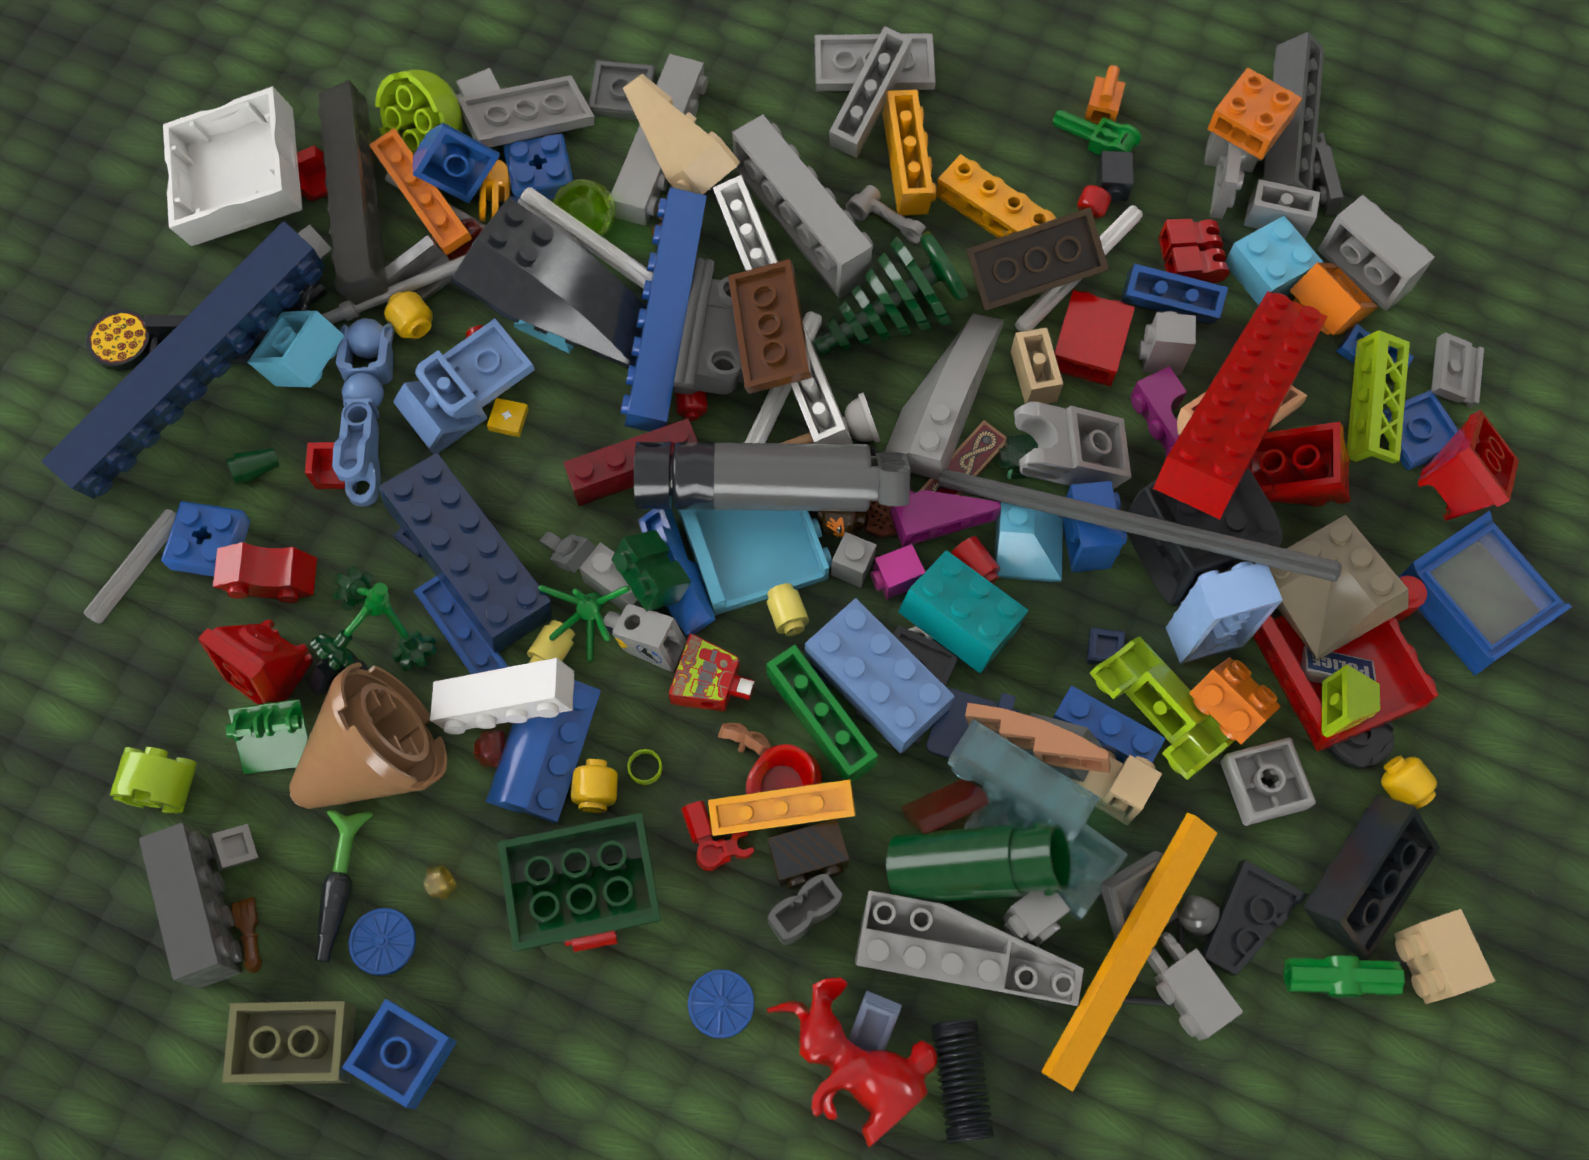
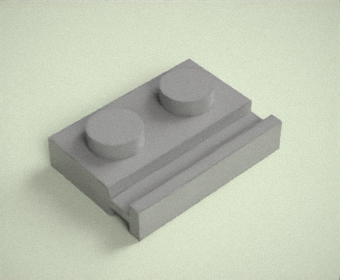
[1431,332,1484,408]

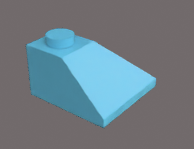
[995,502,1063,583]

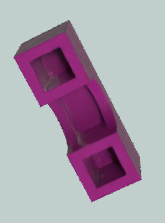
[1130,366,1187,457]

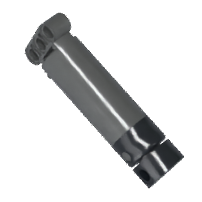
[634,442,911,512]

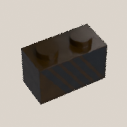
[768,819,850,889]

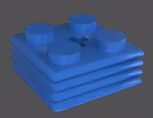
[503,133,576,199]
[161,501,251,577]

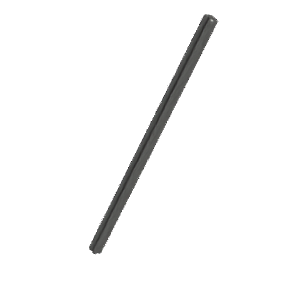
[938,469,1342,582]

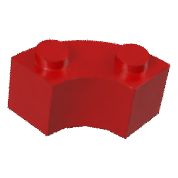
[213,542,317,603]

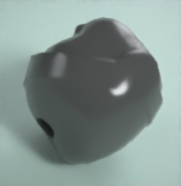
[1178,895,1220,936]

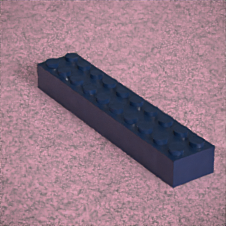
[41,221,325,499]

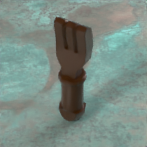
[232,897,262,973]

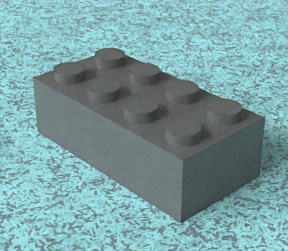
[139,822,243,989]

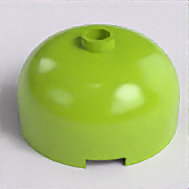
[375,69,463,155]

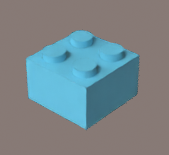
[1225,216,1323,306]
[247,311,345,387]

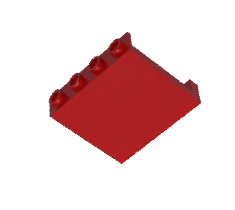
[1252,615,1439,752]

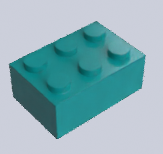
[898,550,1029,674]

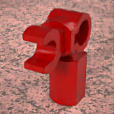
[681,801,754,871]

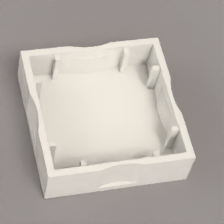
[163,86,302,246]

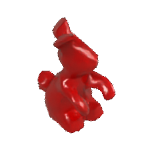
[767,977,937,1148]

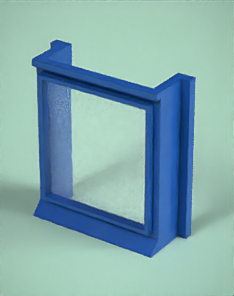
[1398,510,1572,676]

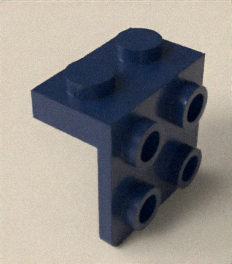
[926,688,1019,773]

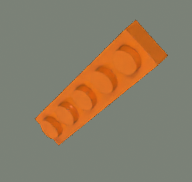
[369,128,473,256]

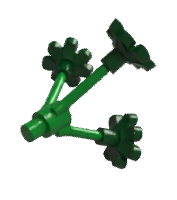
[310,566,437,671]

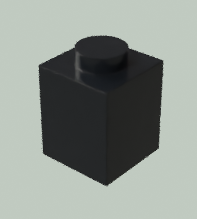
[1096,151,1133,202]

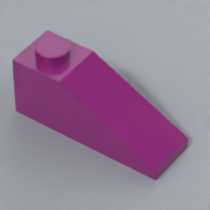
[890,490,1001,547]

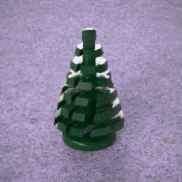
[813,231,969,356]

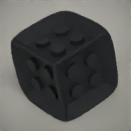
[1128,468,1283,606]

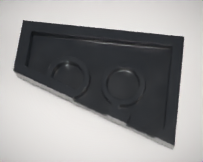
[1201,860,1308,976]

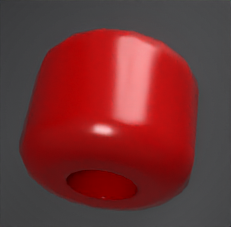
[1077,185,1112,218]
[675,391,708,421]

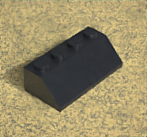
[1303,794,1440,961]

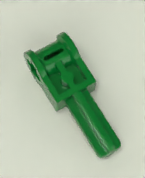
[1052,110,1142,156]

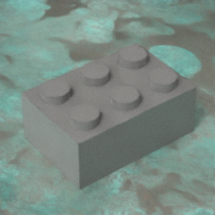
[1317,195,1435,312]

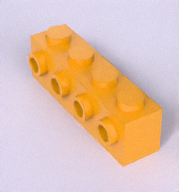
[883,90,936,215]
[936,154,1057,238]

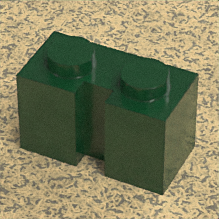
[611,530,692,612]

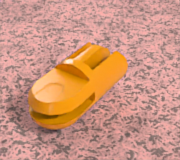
[479,160,511,221]

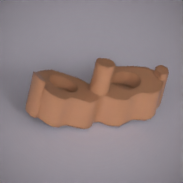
[718,723,771,756]

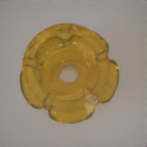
[423,865,456,899]

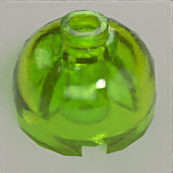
[553,178,617,237]

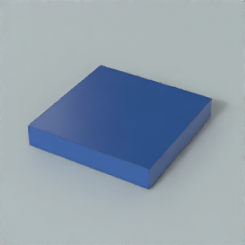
[1383,390,1458,471]

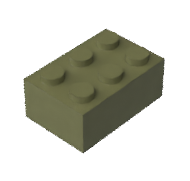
[222,1001,356,1085]

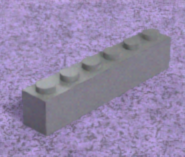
[609,54,708,226]

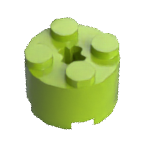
[110,747,197,814]

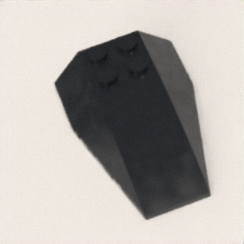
[451,196,646,369]

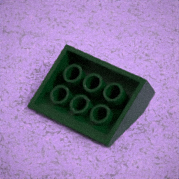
[497,812,661,952]

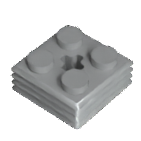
[1220,738,1316,826]

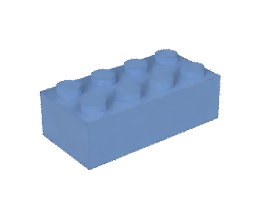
[805,598,955,754]

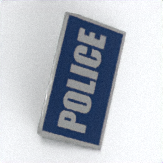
[1301,646,1376,684]

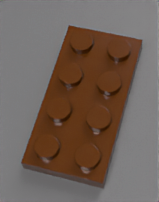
[728,259,813,394]

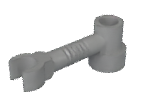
[846,185,926,244]

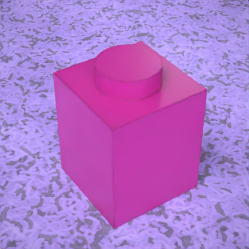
[870,544,925,599]

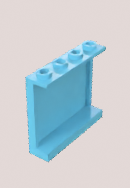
[677,509,832,616]

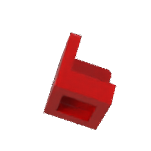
[297,145,337,202]
[305,442,345,489]

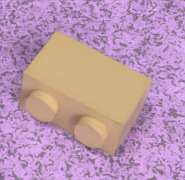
[1010,327,1063,404]

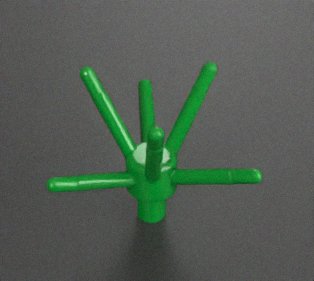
[538,585,630,662]

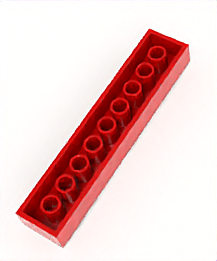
[1153,291,1328,519]

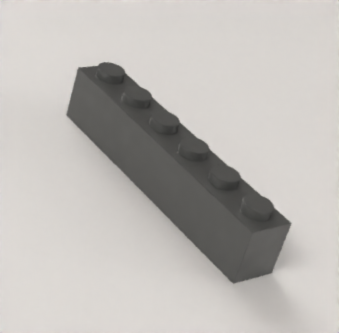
[1263,32,1324,190]

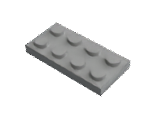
[815,34,935,91]
[458,75,594,147]

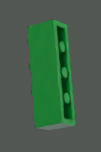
[766,645,878,783]

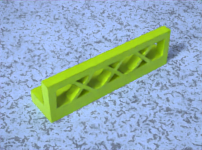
[1347,330,1410,464]

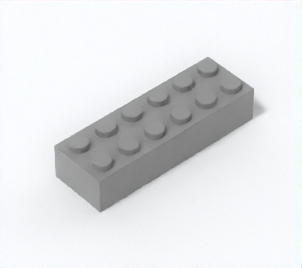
[732,115,873,299]

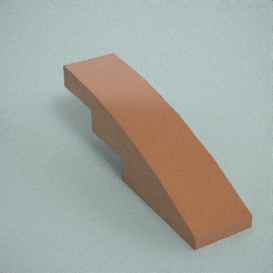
[965,703,1111,773]

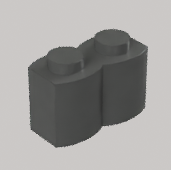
[768,874,843,945]

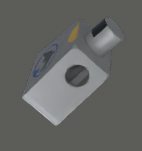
[604,604,687,672]

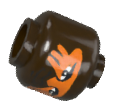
[818,511,869,538]

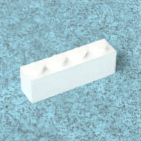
[430,658,574,734]

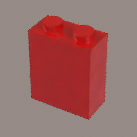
[1054,290,1135,387]

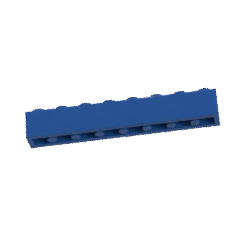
[620,187,707,432]

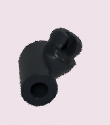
[291,280,327,311]

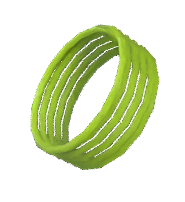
[627,749,662,785]

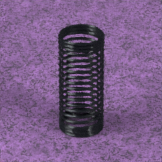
[931,1019,995,1143]

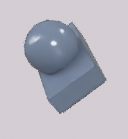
[848,991,902,1051]

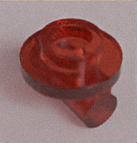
[474,731,505,767]

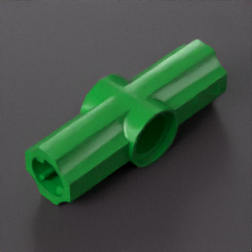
[1283,956,1405,997]

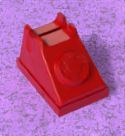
[1417,410,1519,521]
[1248,422,1351,507]
[198,619,313,704]

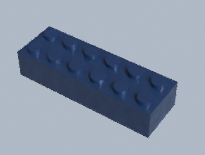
[379,453,552,653]

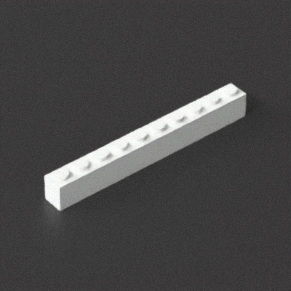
[713,175,853,444]

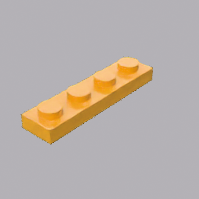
[708,780,856,836]

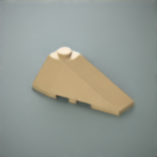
[623,74,740,195]

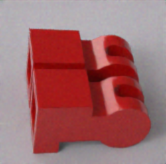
[1158,219,1230,283]

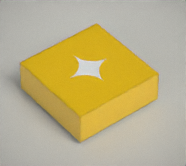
[487,398,529,437]

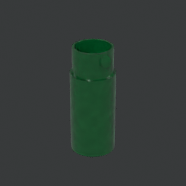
[886,820,1071,902]

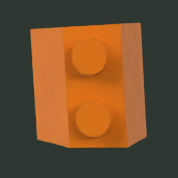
[1289,262,1378,335]

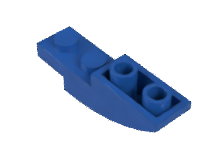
[638,509,716,636]

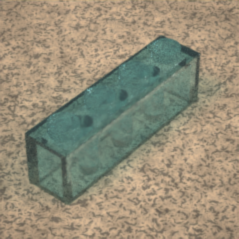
[947,719,1100,841]

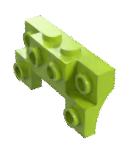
[1090,636,1234,780]

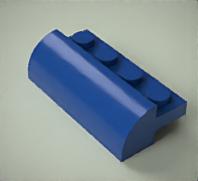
[485,680,601,823]

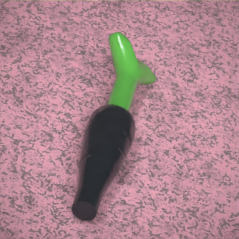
[315,810,374,962]

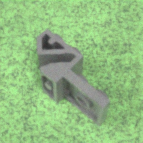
[1204,132,1263,219]

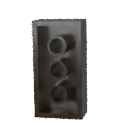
[965,207,1109,311]

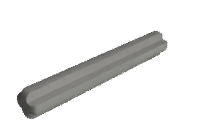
[84,509,176,624]

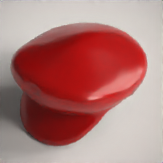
[745,744,822,794]

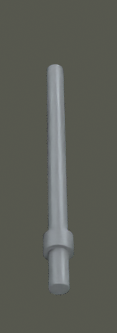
[322,255,466,324]

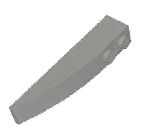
[885,313,1003,480]

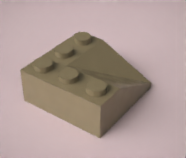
[1269,515,1408,660]

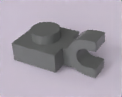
[539,531,596,573]

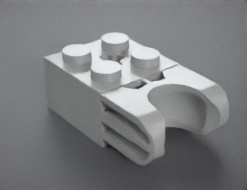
[1014,402,1132,489]

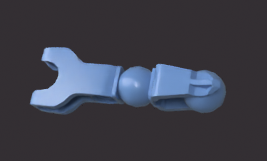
[332,318,395,507]

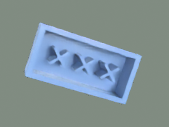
[1166,561,1283,664]

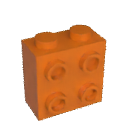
[1208,67,1302,160]
[1189,657,1281,744]

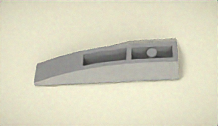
[855,890,1084,1006]

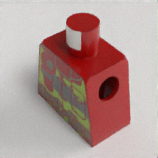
[668,634,755,711]

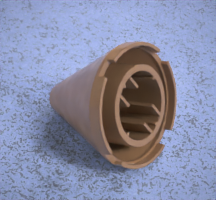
[289,663,447,809]

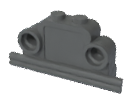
[673,258,744,394]

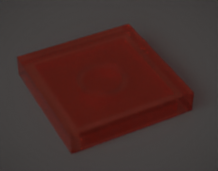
[901,778,989,834]

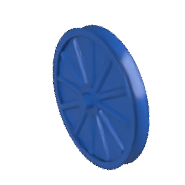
[349,908,416,976]
[688,969,754,1038]

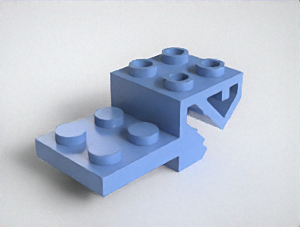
[393,319,535,455]

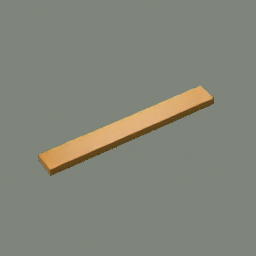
[1041,813,1217,1092]

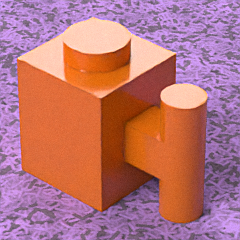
[1085,65,1126,125]

